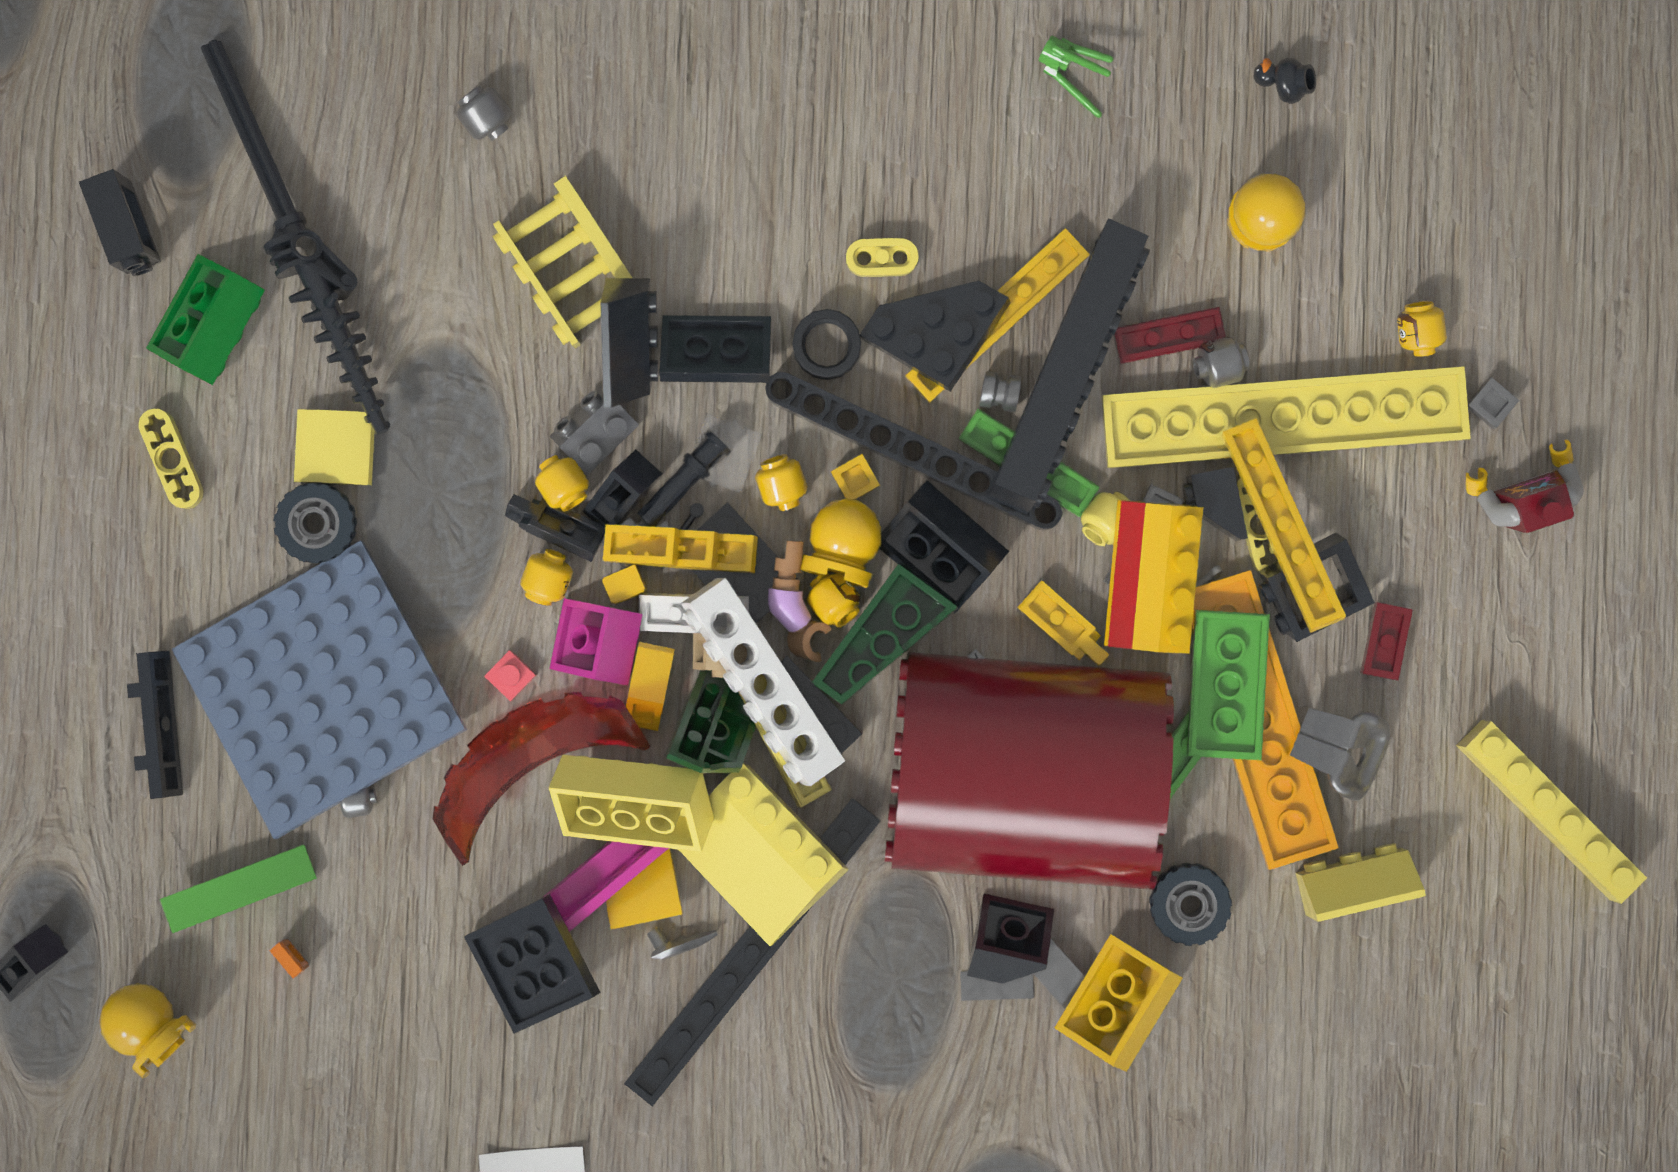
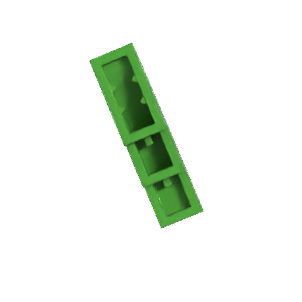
[159,845,317,933]

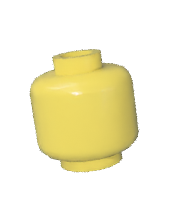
[1081,492,1130,546]

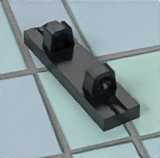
[127,651,183,799]

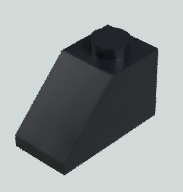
[583,449,663,527]
[1182,467,1248,541]
[0,924,69,1002]

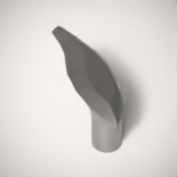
[647,927,718,959]

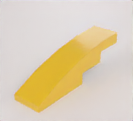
[603,525,758,573]

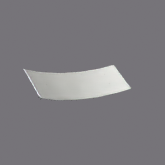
[479,1147,585,1172]

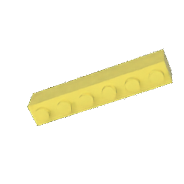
[1456,720,1647,904]

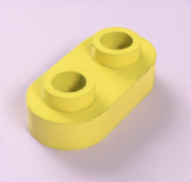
[846,238,918,277]

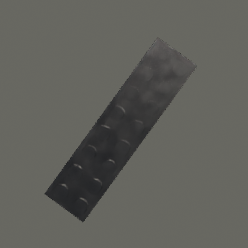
[987,218,1150,515]

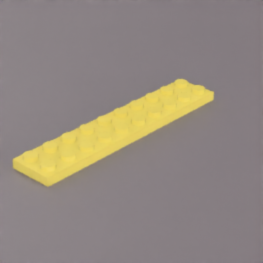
[1101,366,1471,468]

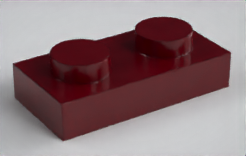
[1360,602,1413,681]

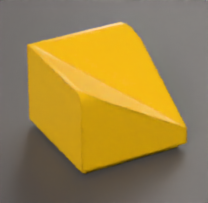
[602,564,648,605]

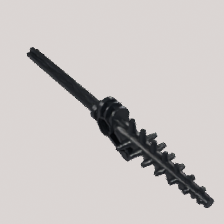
[201,39,390,435]

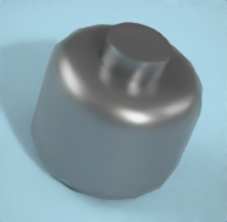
[340,787,377,818]

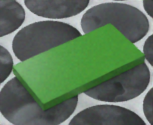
[1187,610,1270,760]

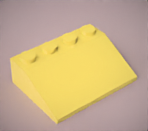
[678,763,849,946]

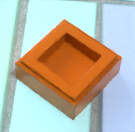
[269,939,309,978]

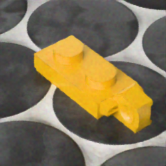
[1017,580,1109,666]

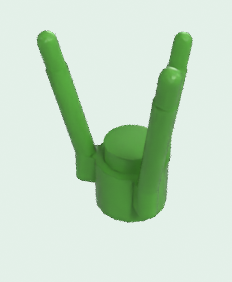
[1038,35,1113,118]

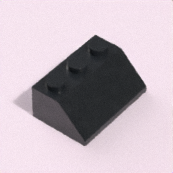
[600,278,659,408]
[879,480,1009,614]

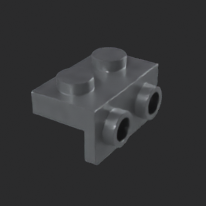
[550,387,639,475]

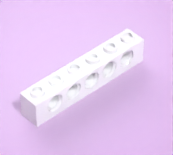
[681,578,845,786]

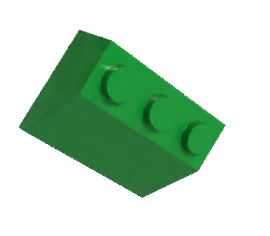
[146,254,265,385]

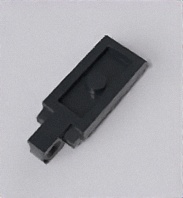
[505,494,605,562]

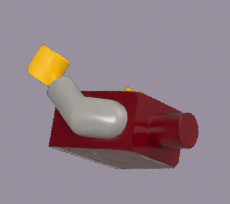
[1465,439,1584,533]

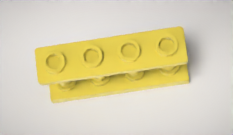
[492,176,632,349]

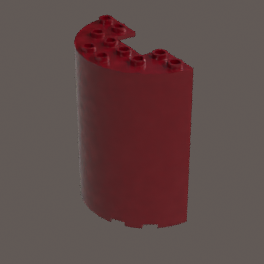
[885,652,1174,890]

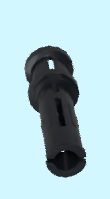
[637,430,731,527]

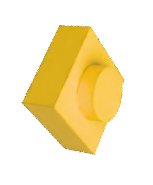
[831,454,880,499]

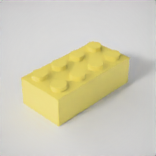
[549,755,714,852]

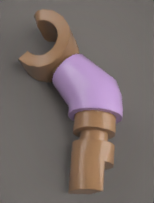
[768,541,832,662]

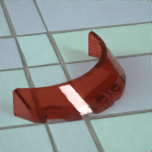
[432,692,651,866]

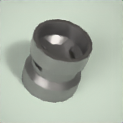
[979,371,1022,412]

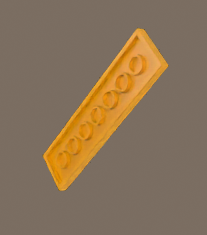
[1192,570,1339,870]

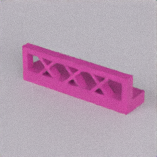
[542,841,669,932]

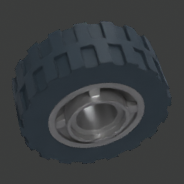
[273,483,357,563]
[1149,862,1232,946]

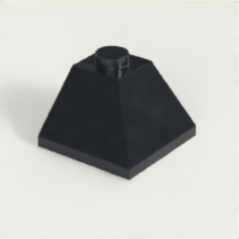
[967,893,1054,984]

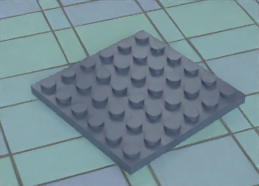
[172,541,467,839]

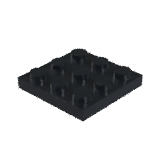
[464,894,601,1034]

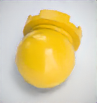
[1227,174,1305,252]
[801,499,881,588]
[99,983,196,1079]

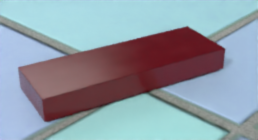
[1113,307,1226,365]

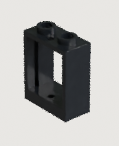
[79,169,161,276]
[1258,533,1375,642]

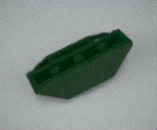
[664,670,756,773]

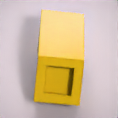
[622,642,675,731]

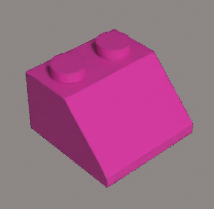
[549,598,643,686]

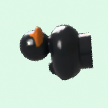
[1253,58,1316,104]

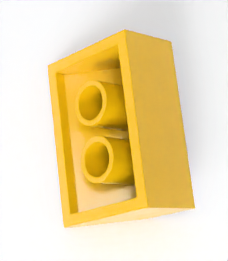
[1054,934,1183,1072]

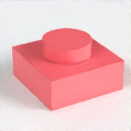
[484,650,537,701]

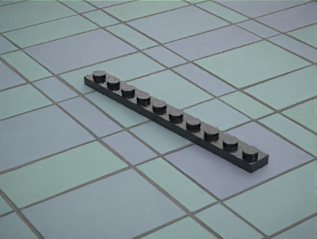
[624,798,881,1107]

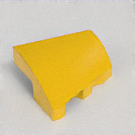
[606,848,683,930]

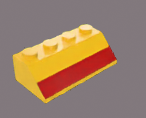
[1104,500,1203,653]

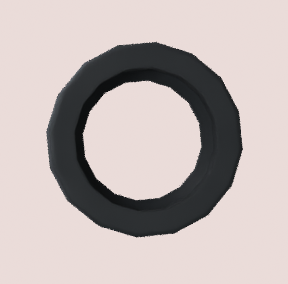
[792,309,861,380]

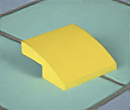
[294,409,375,485]

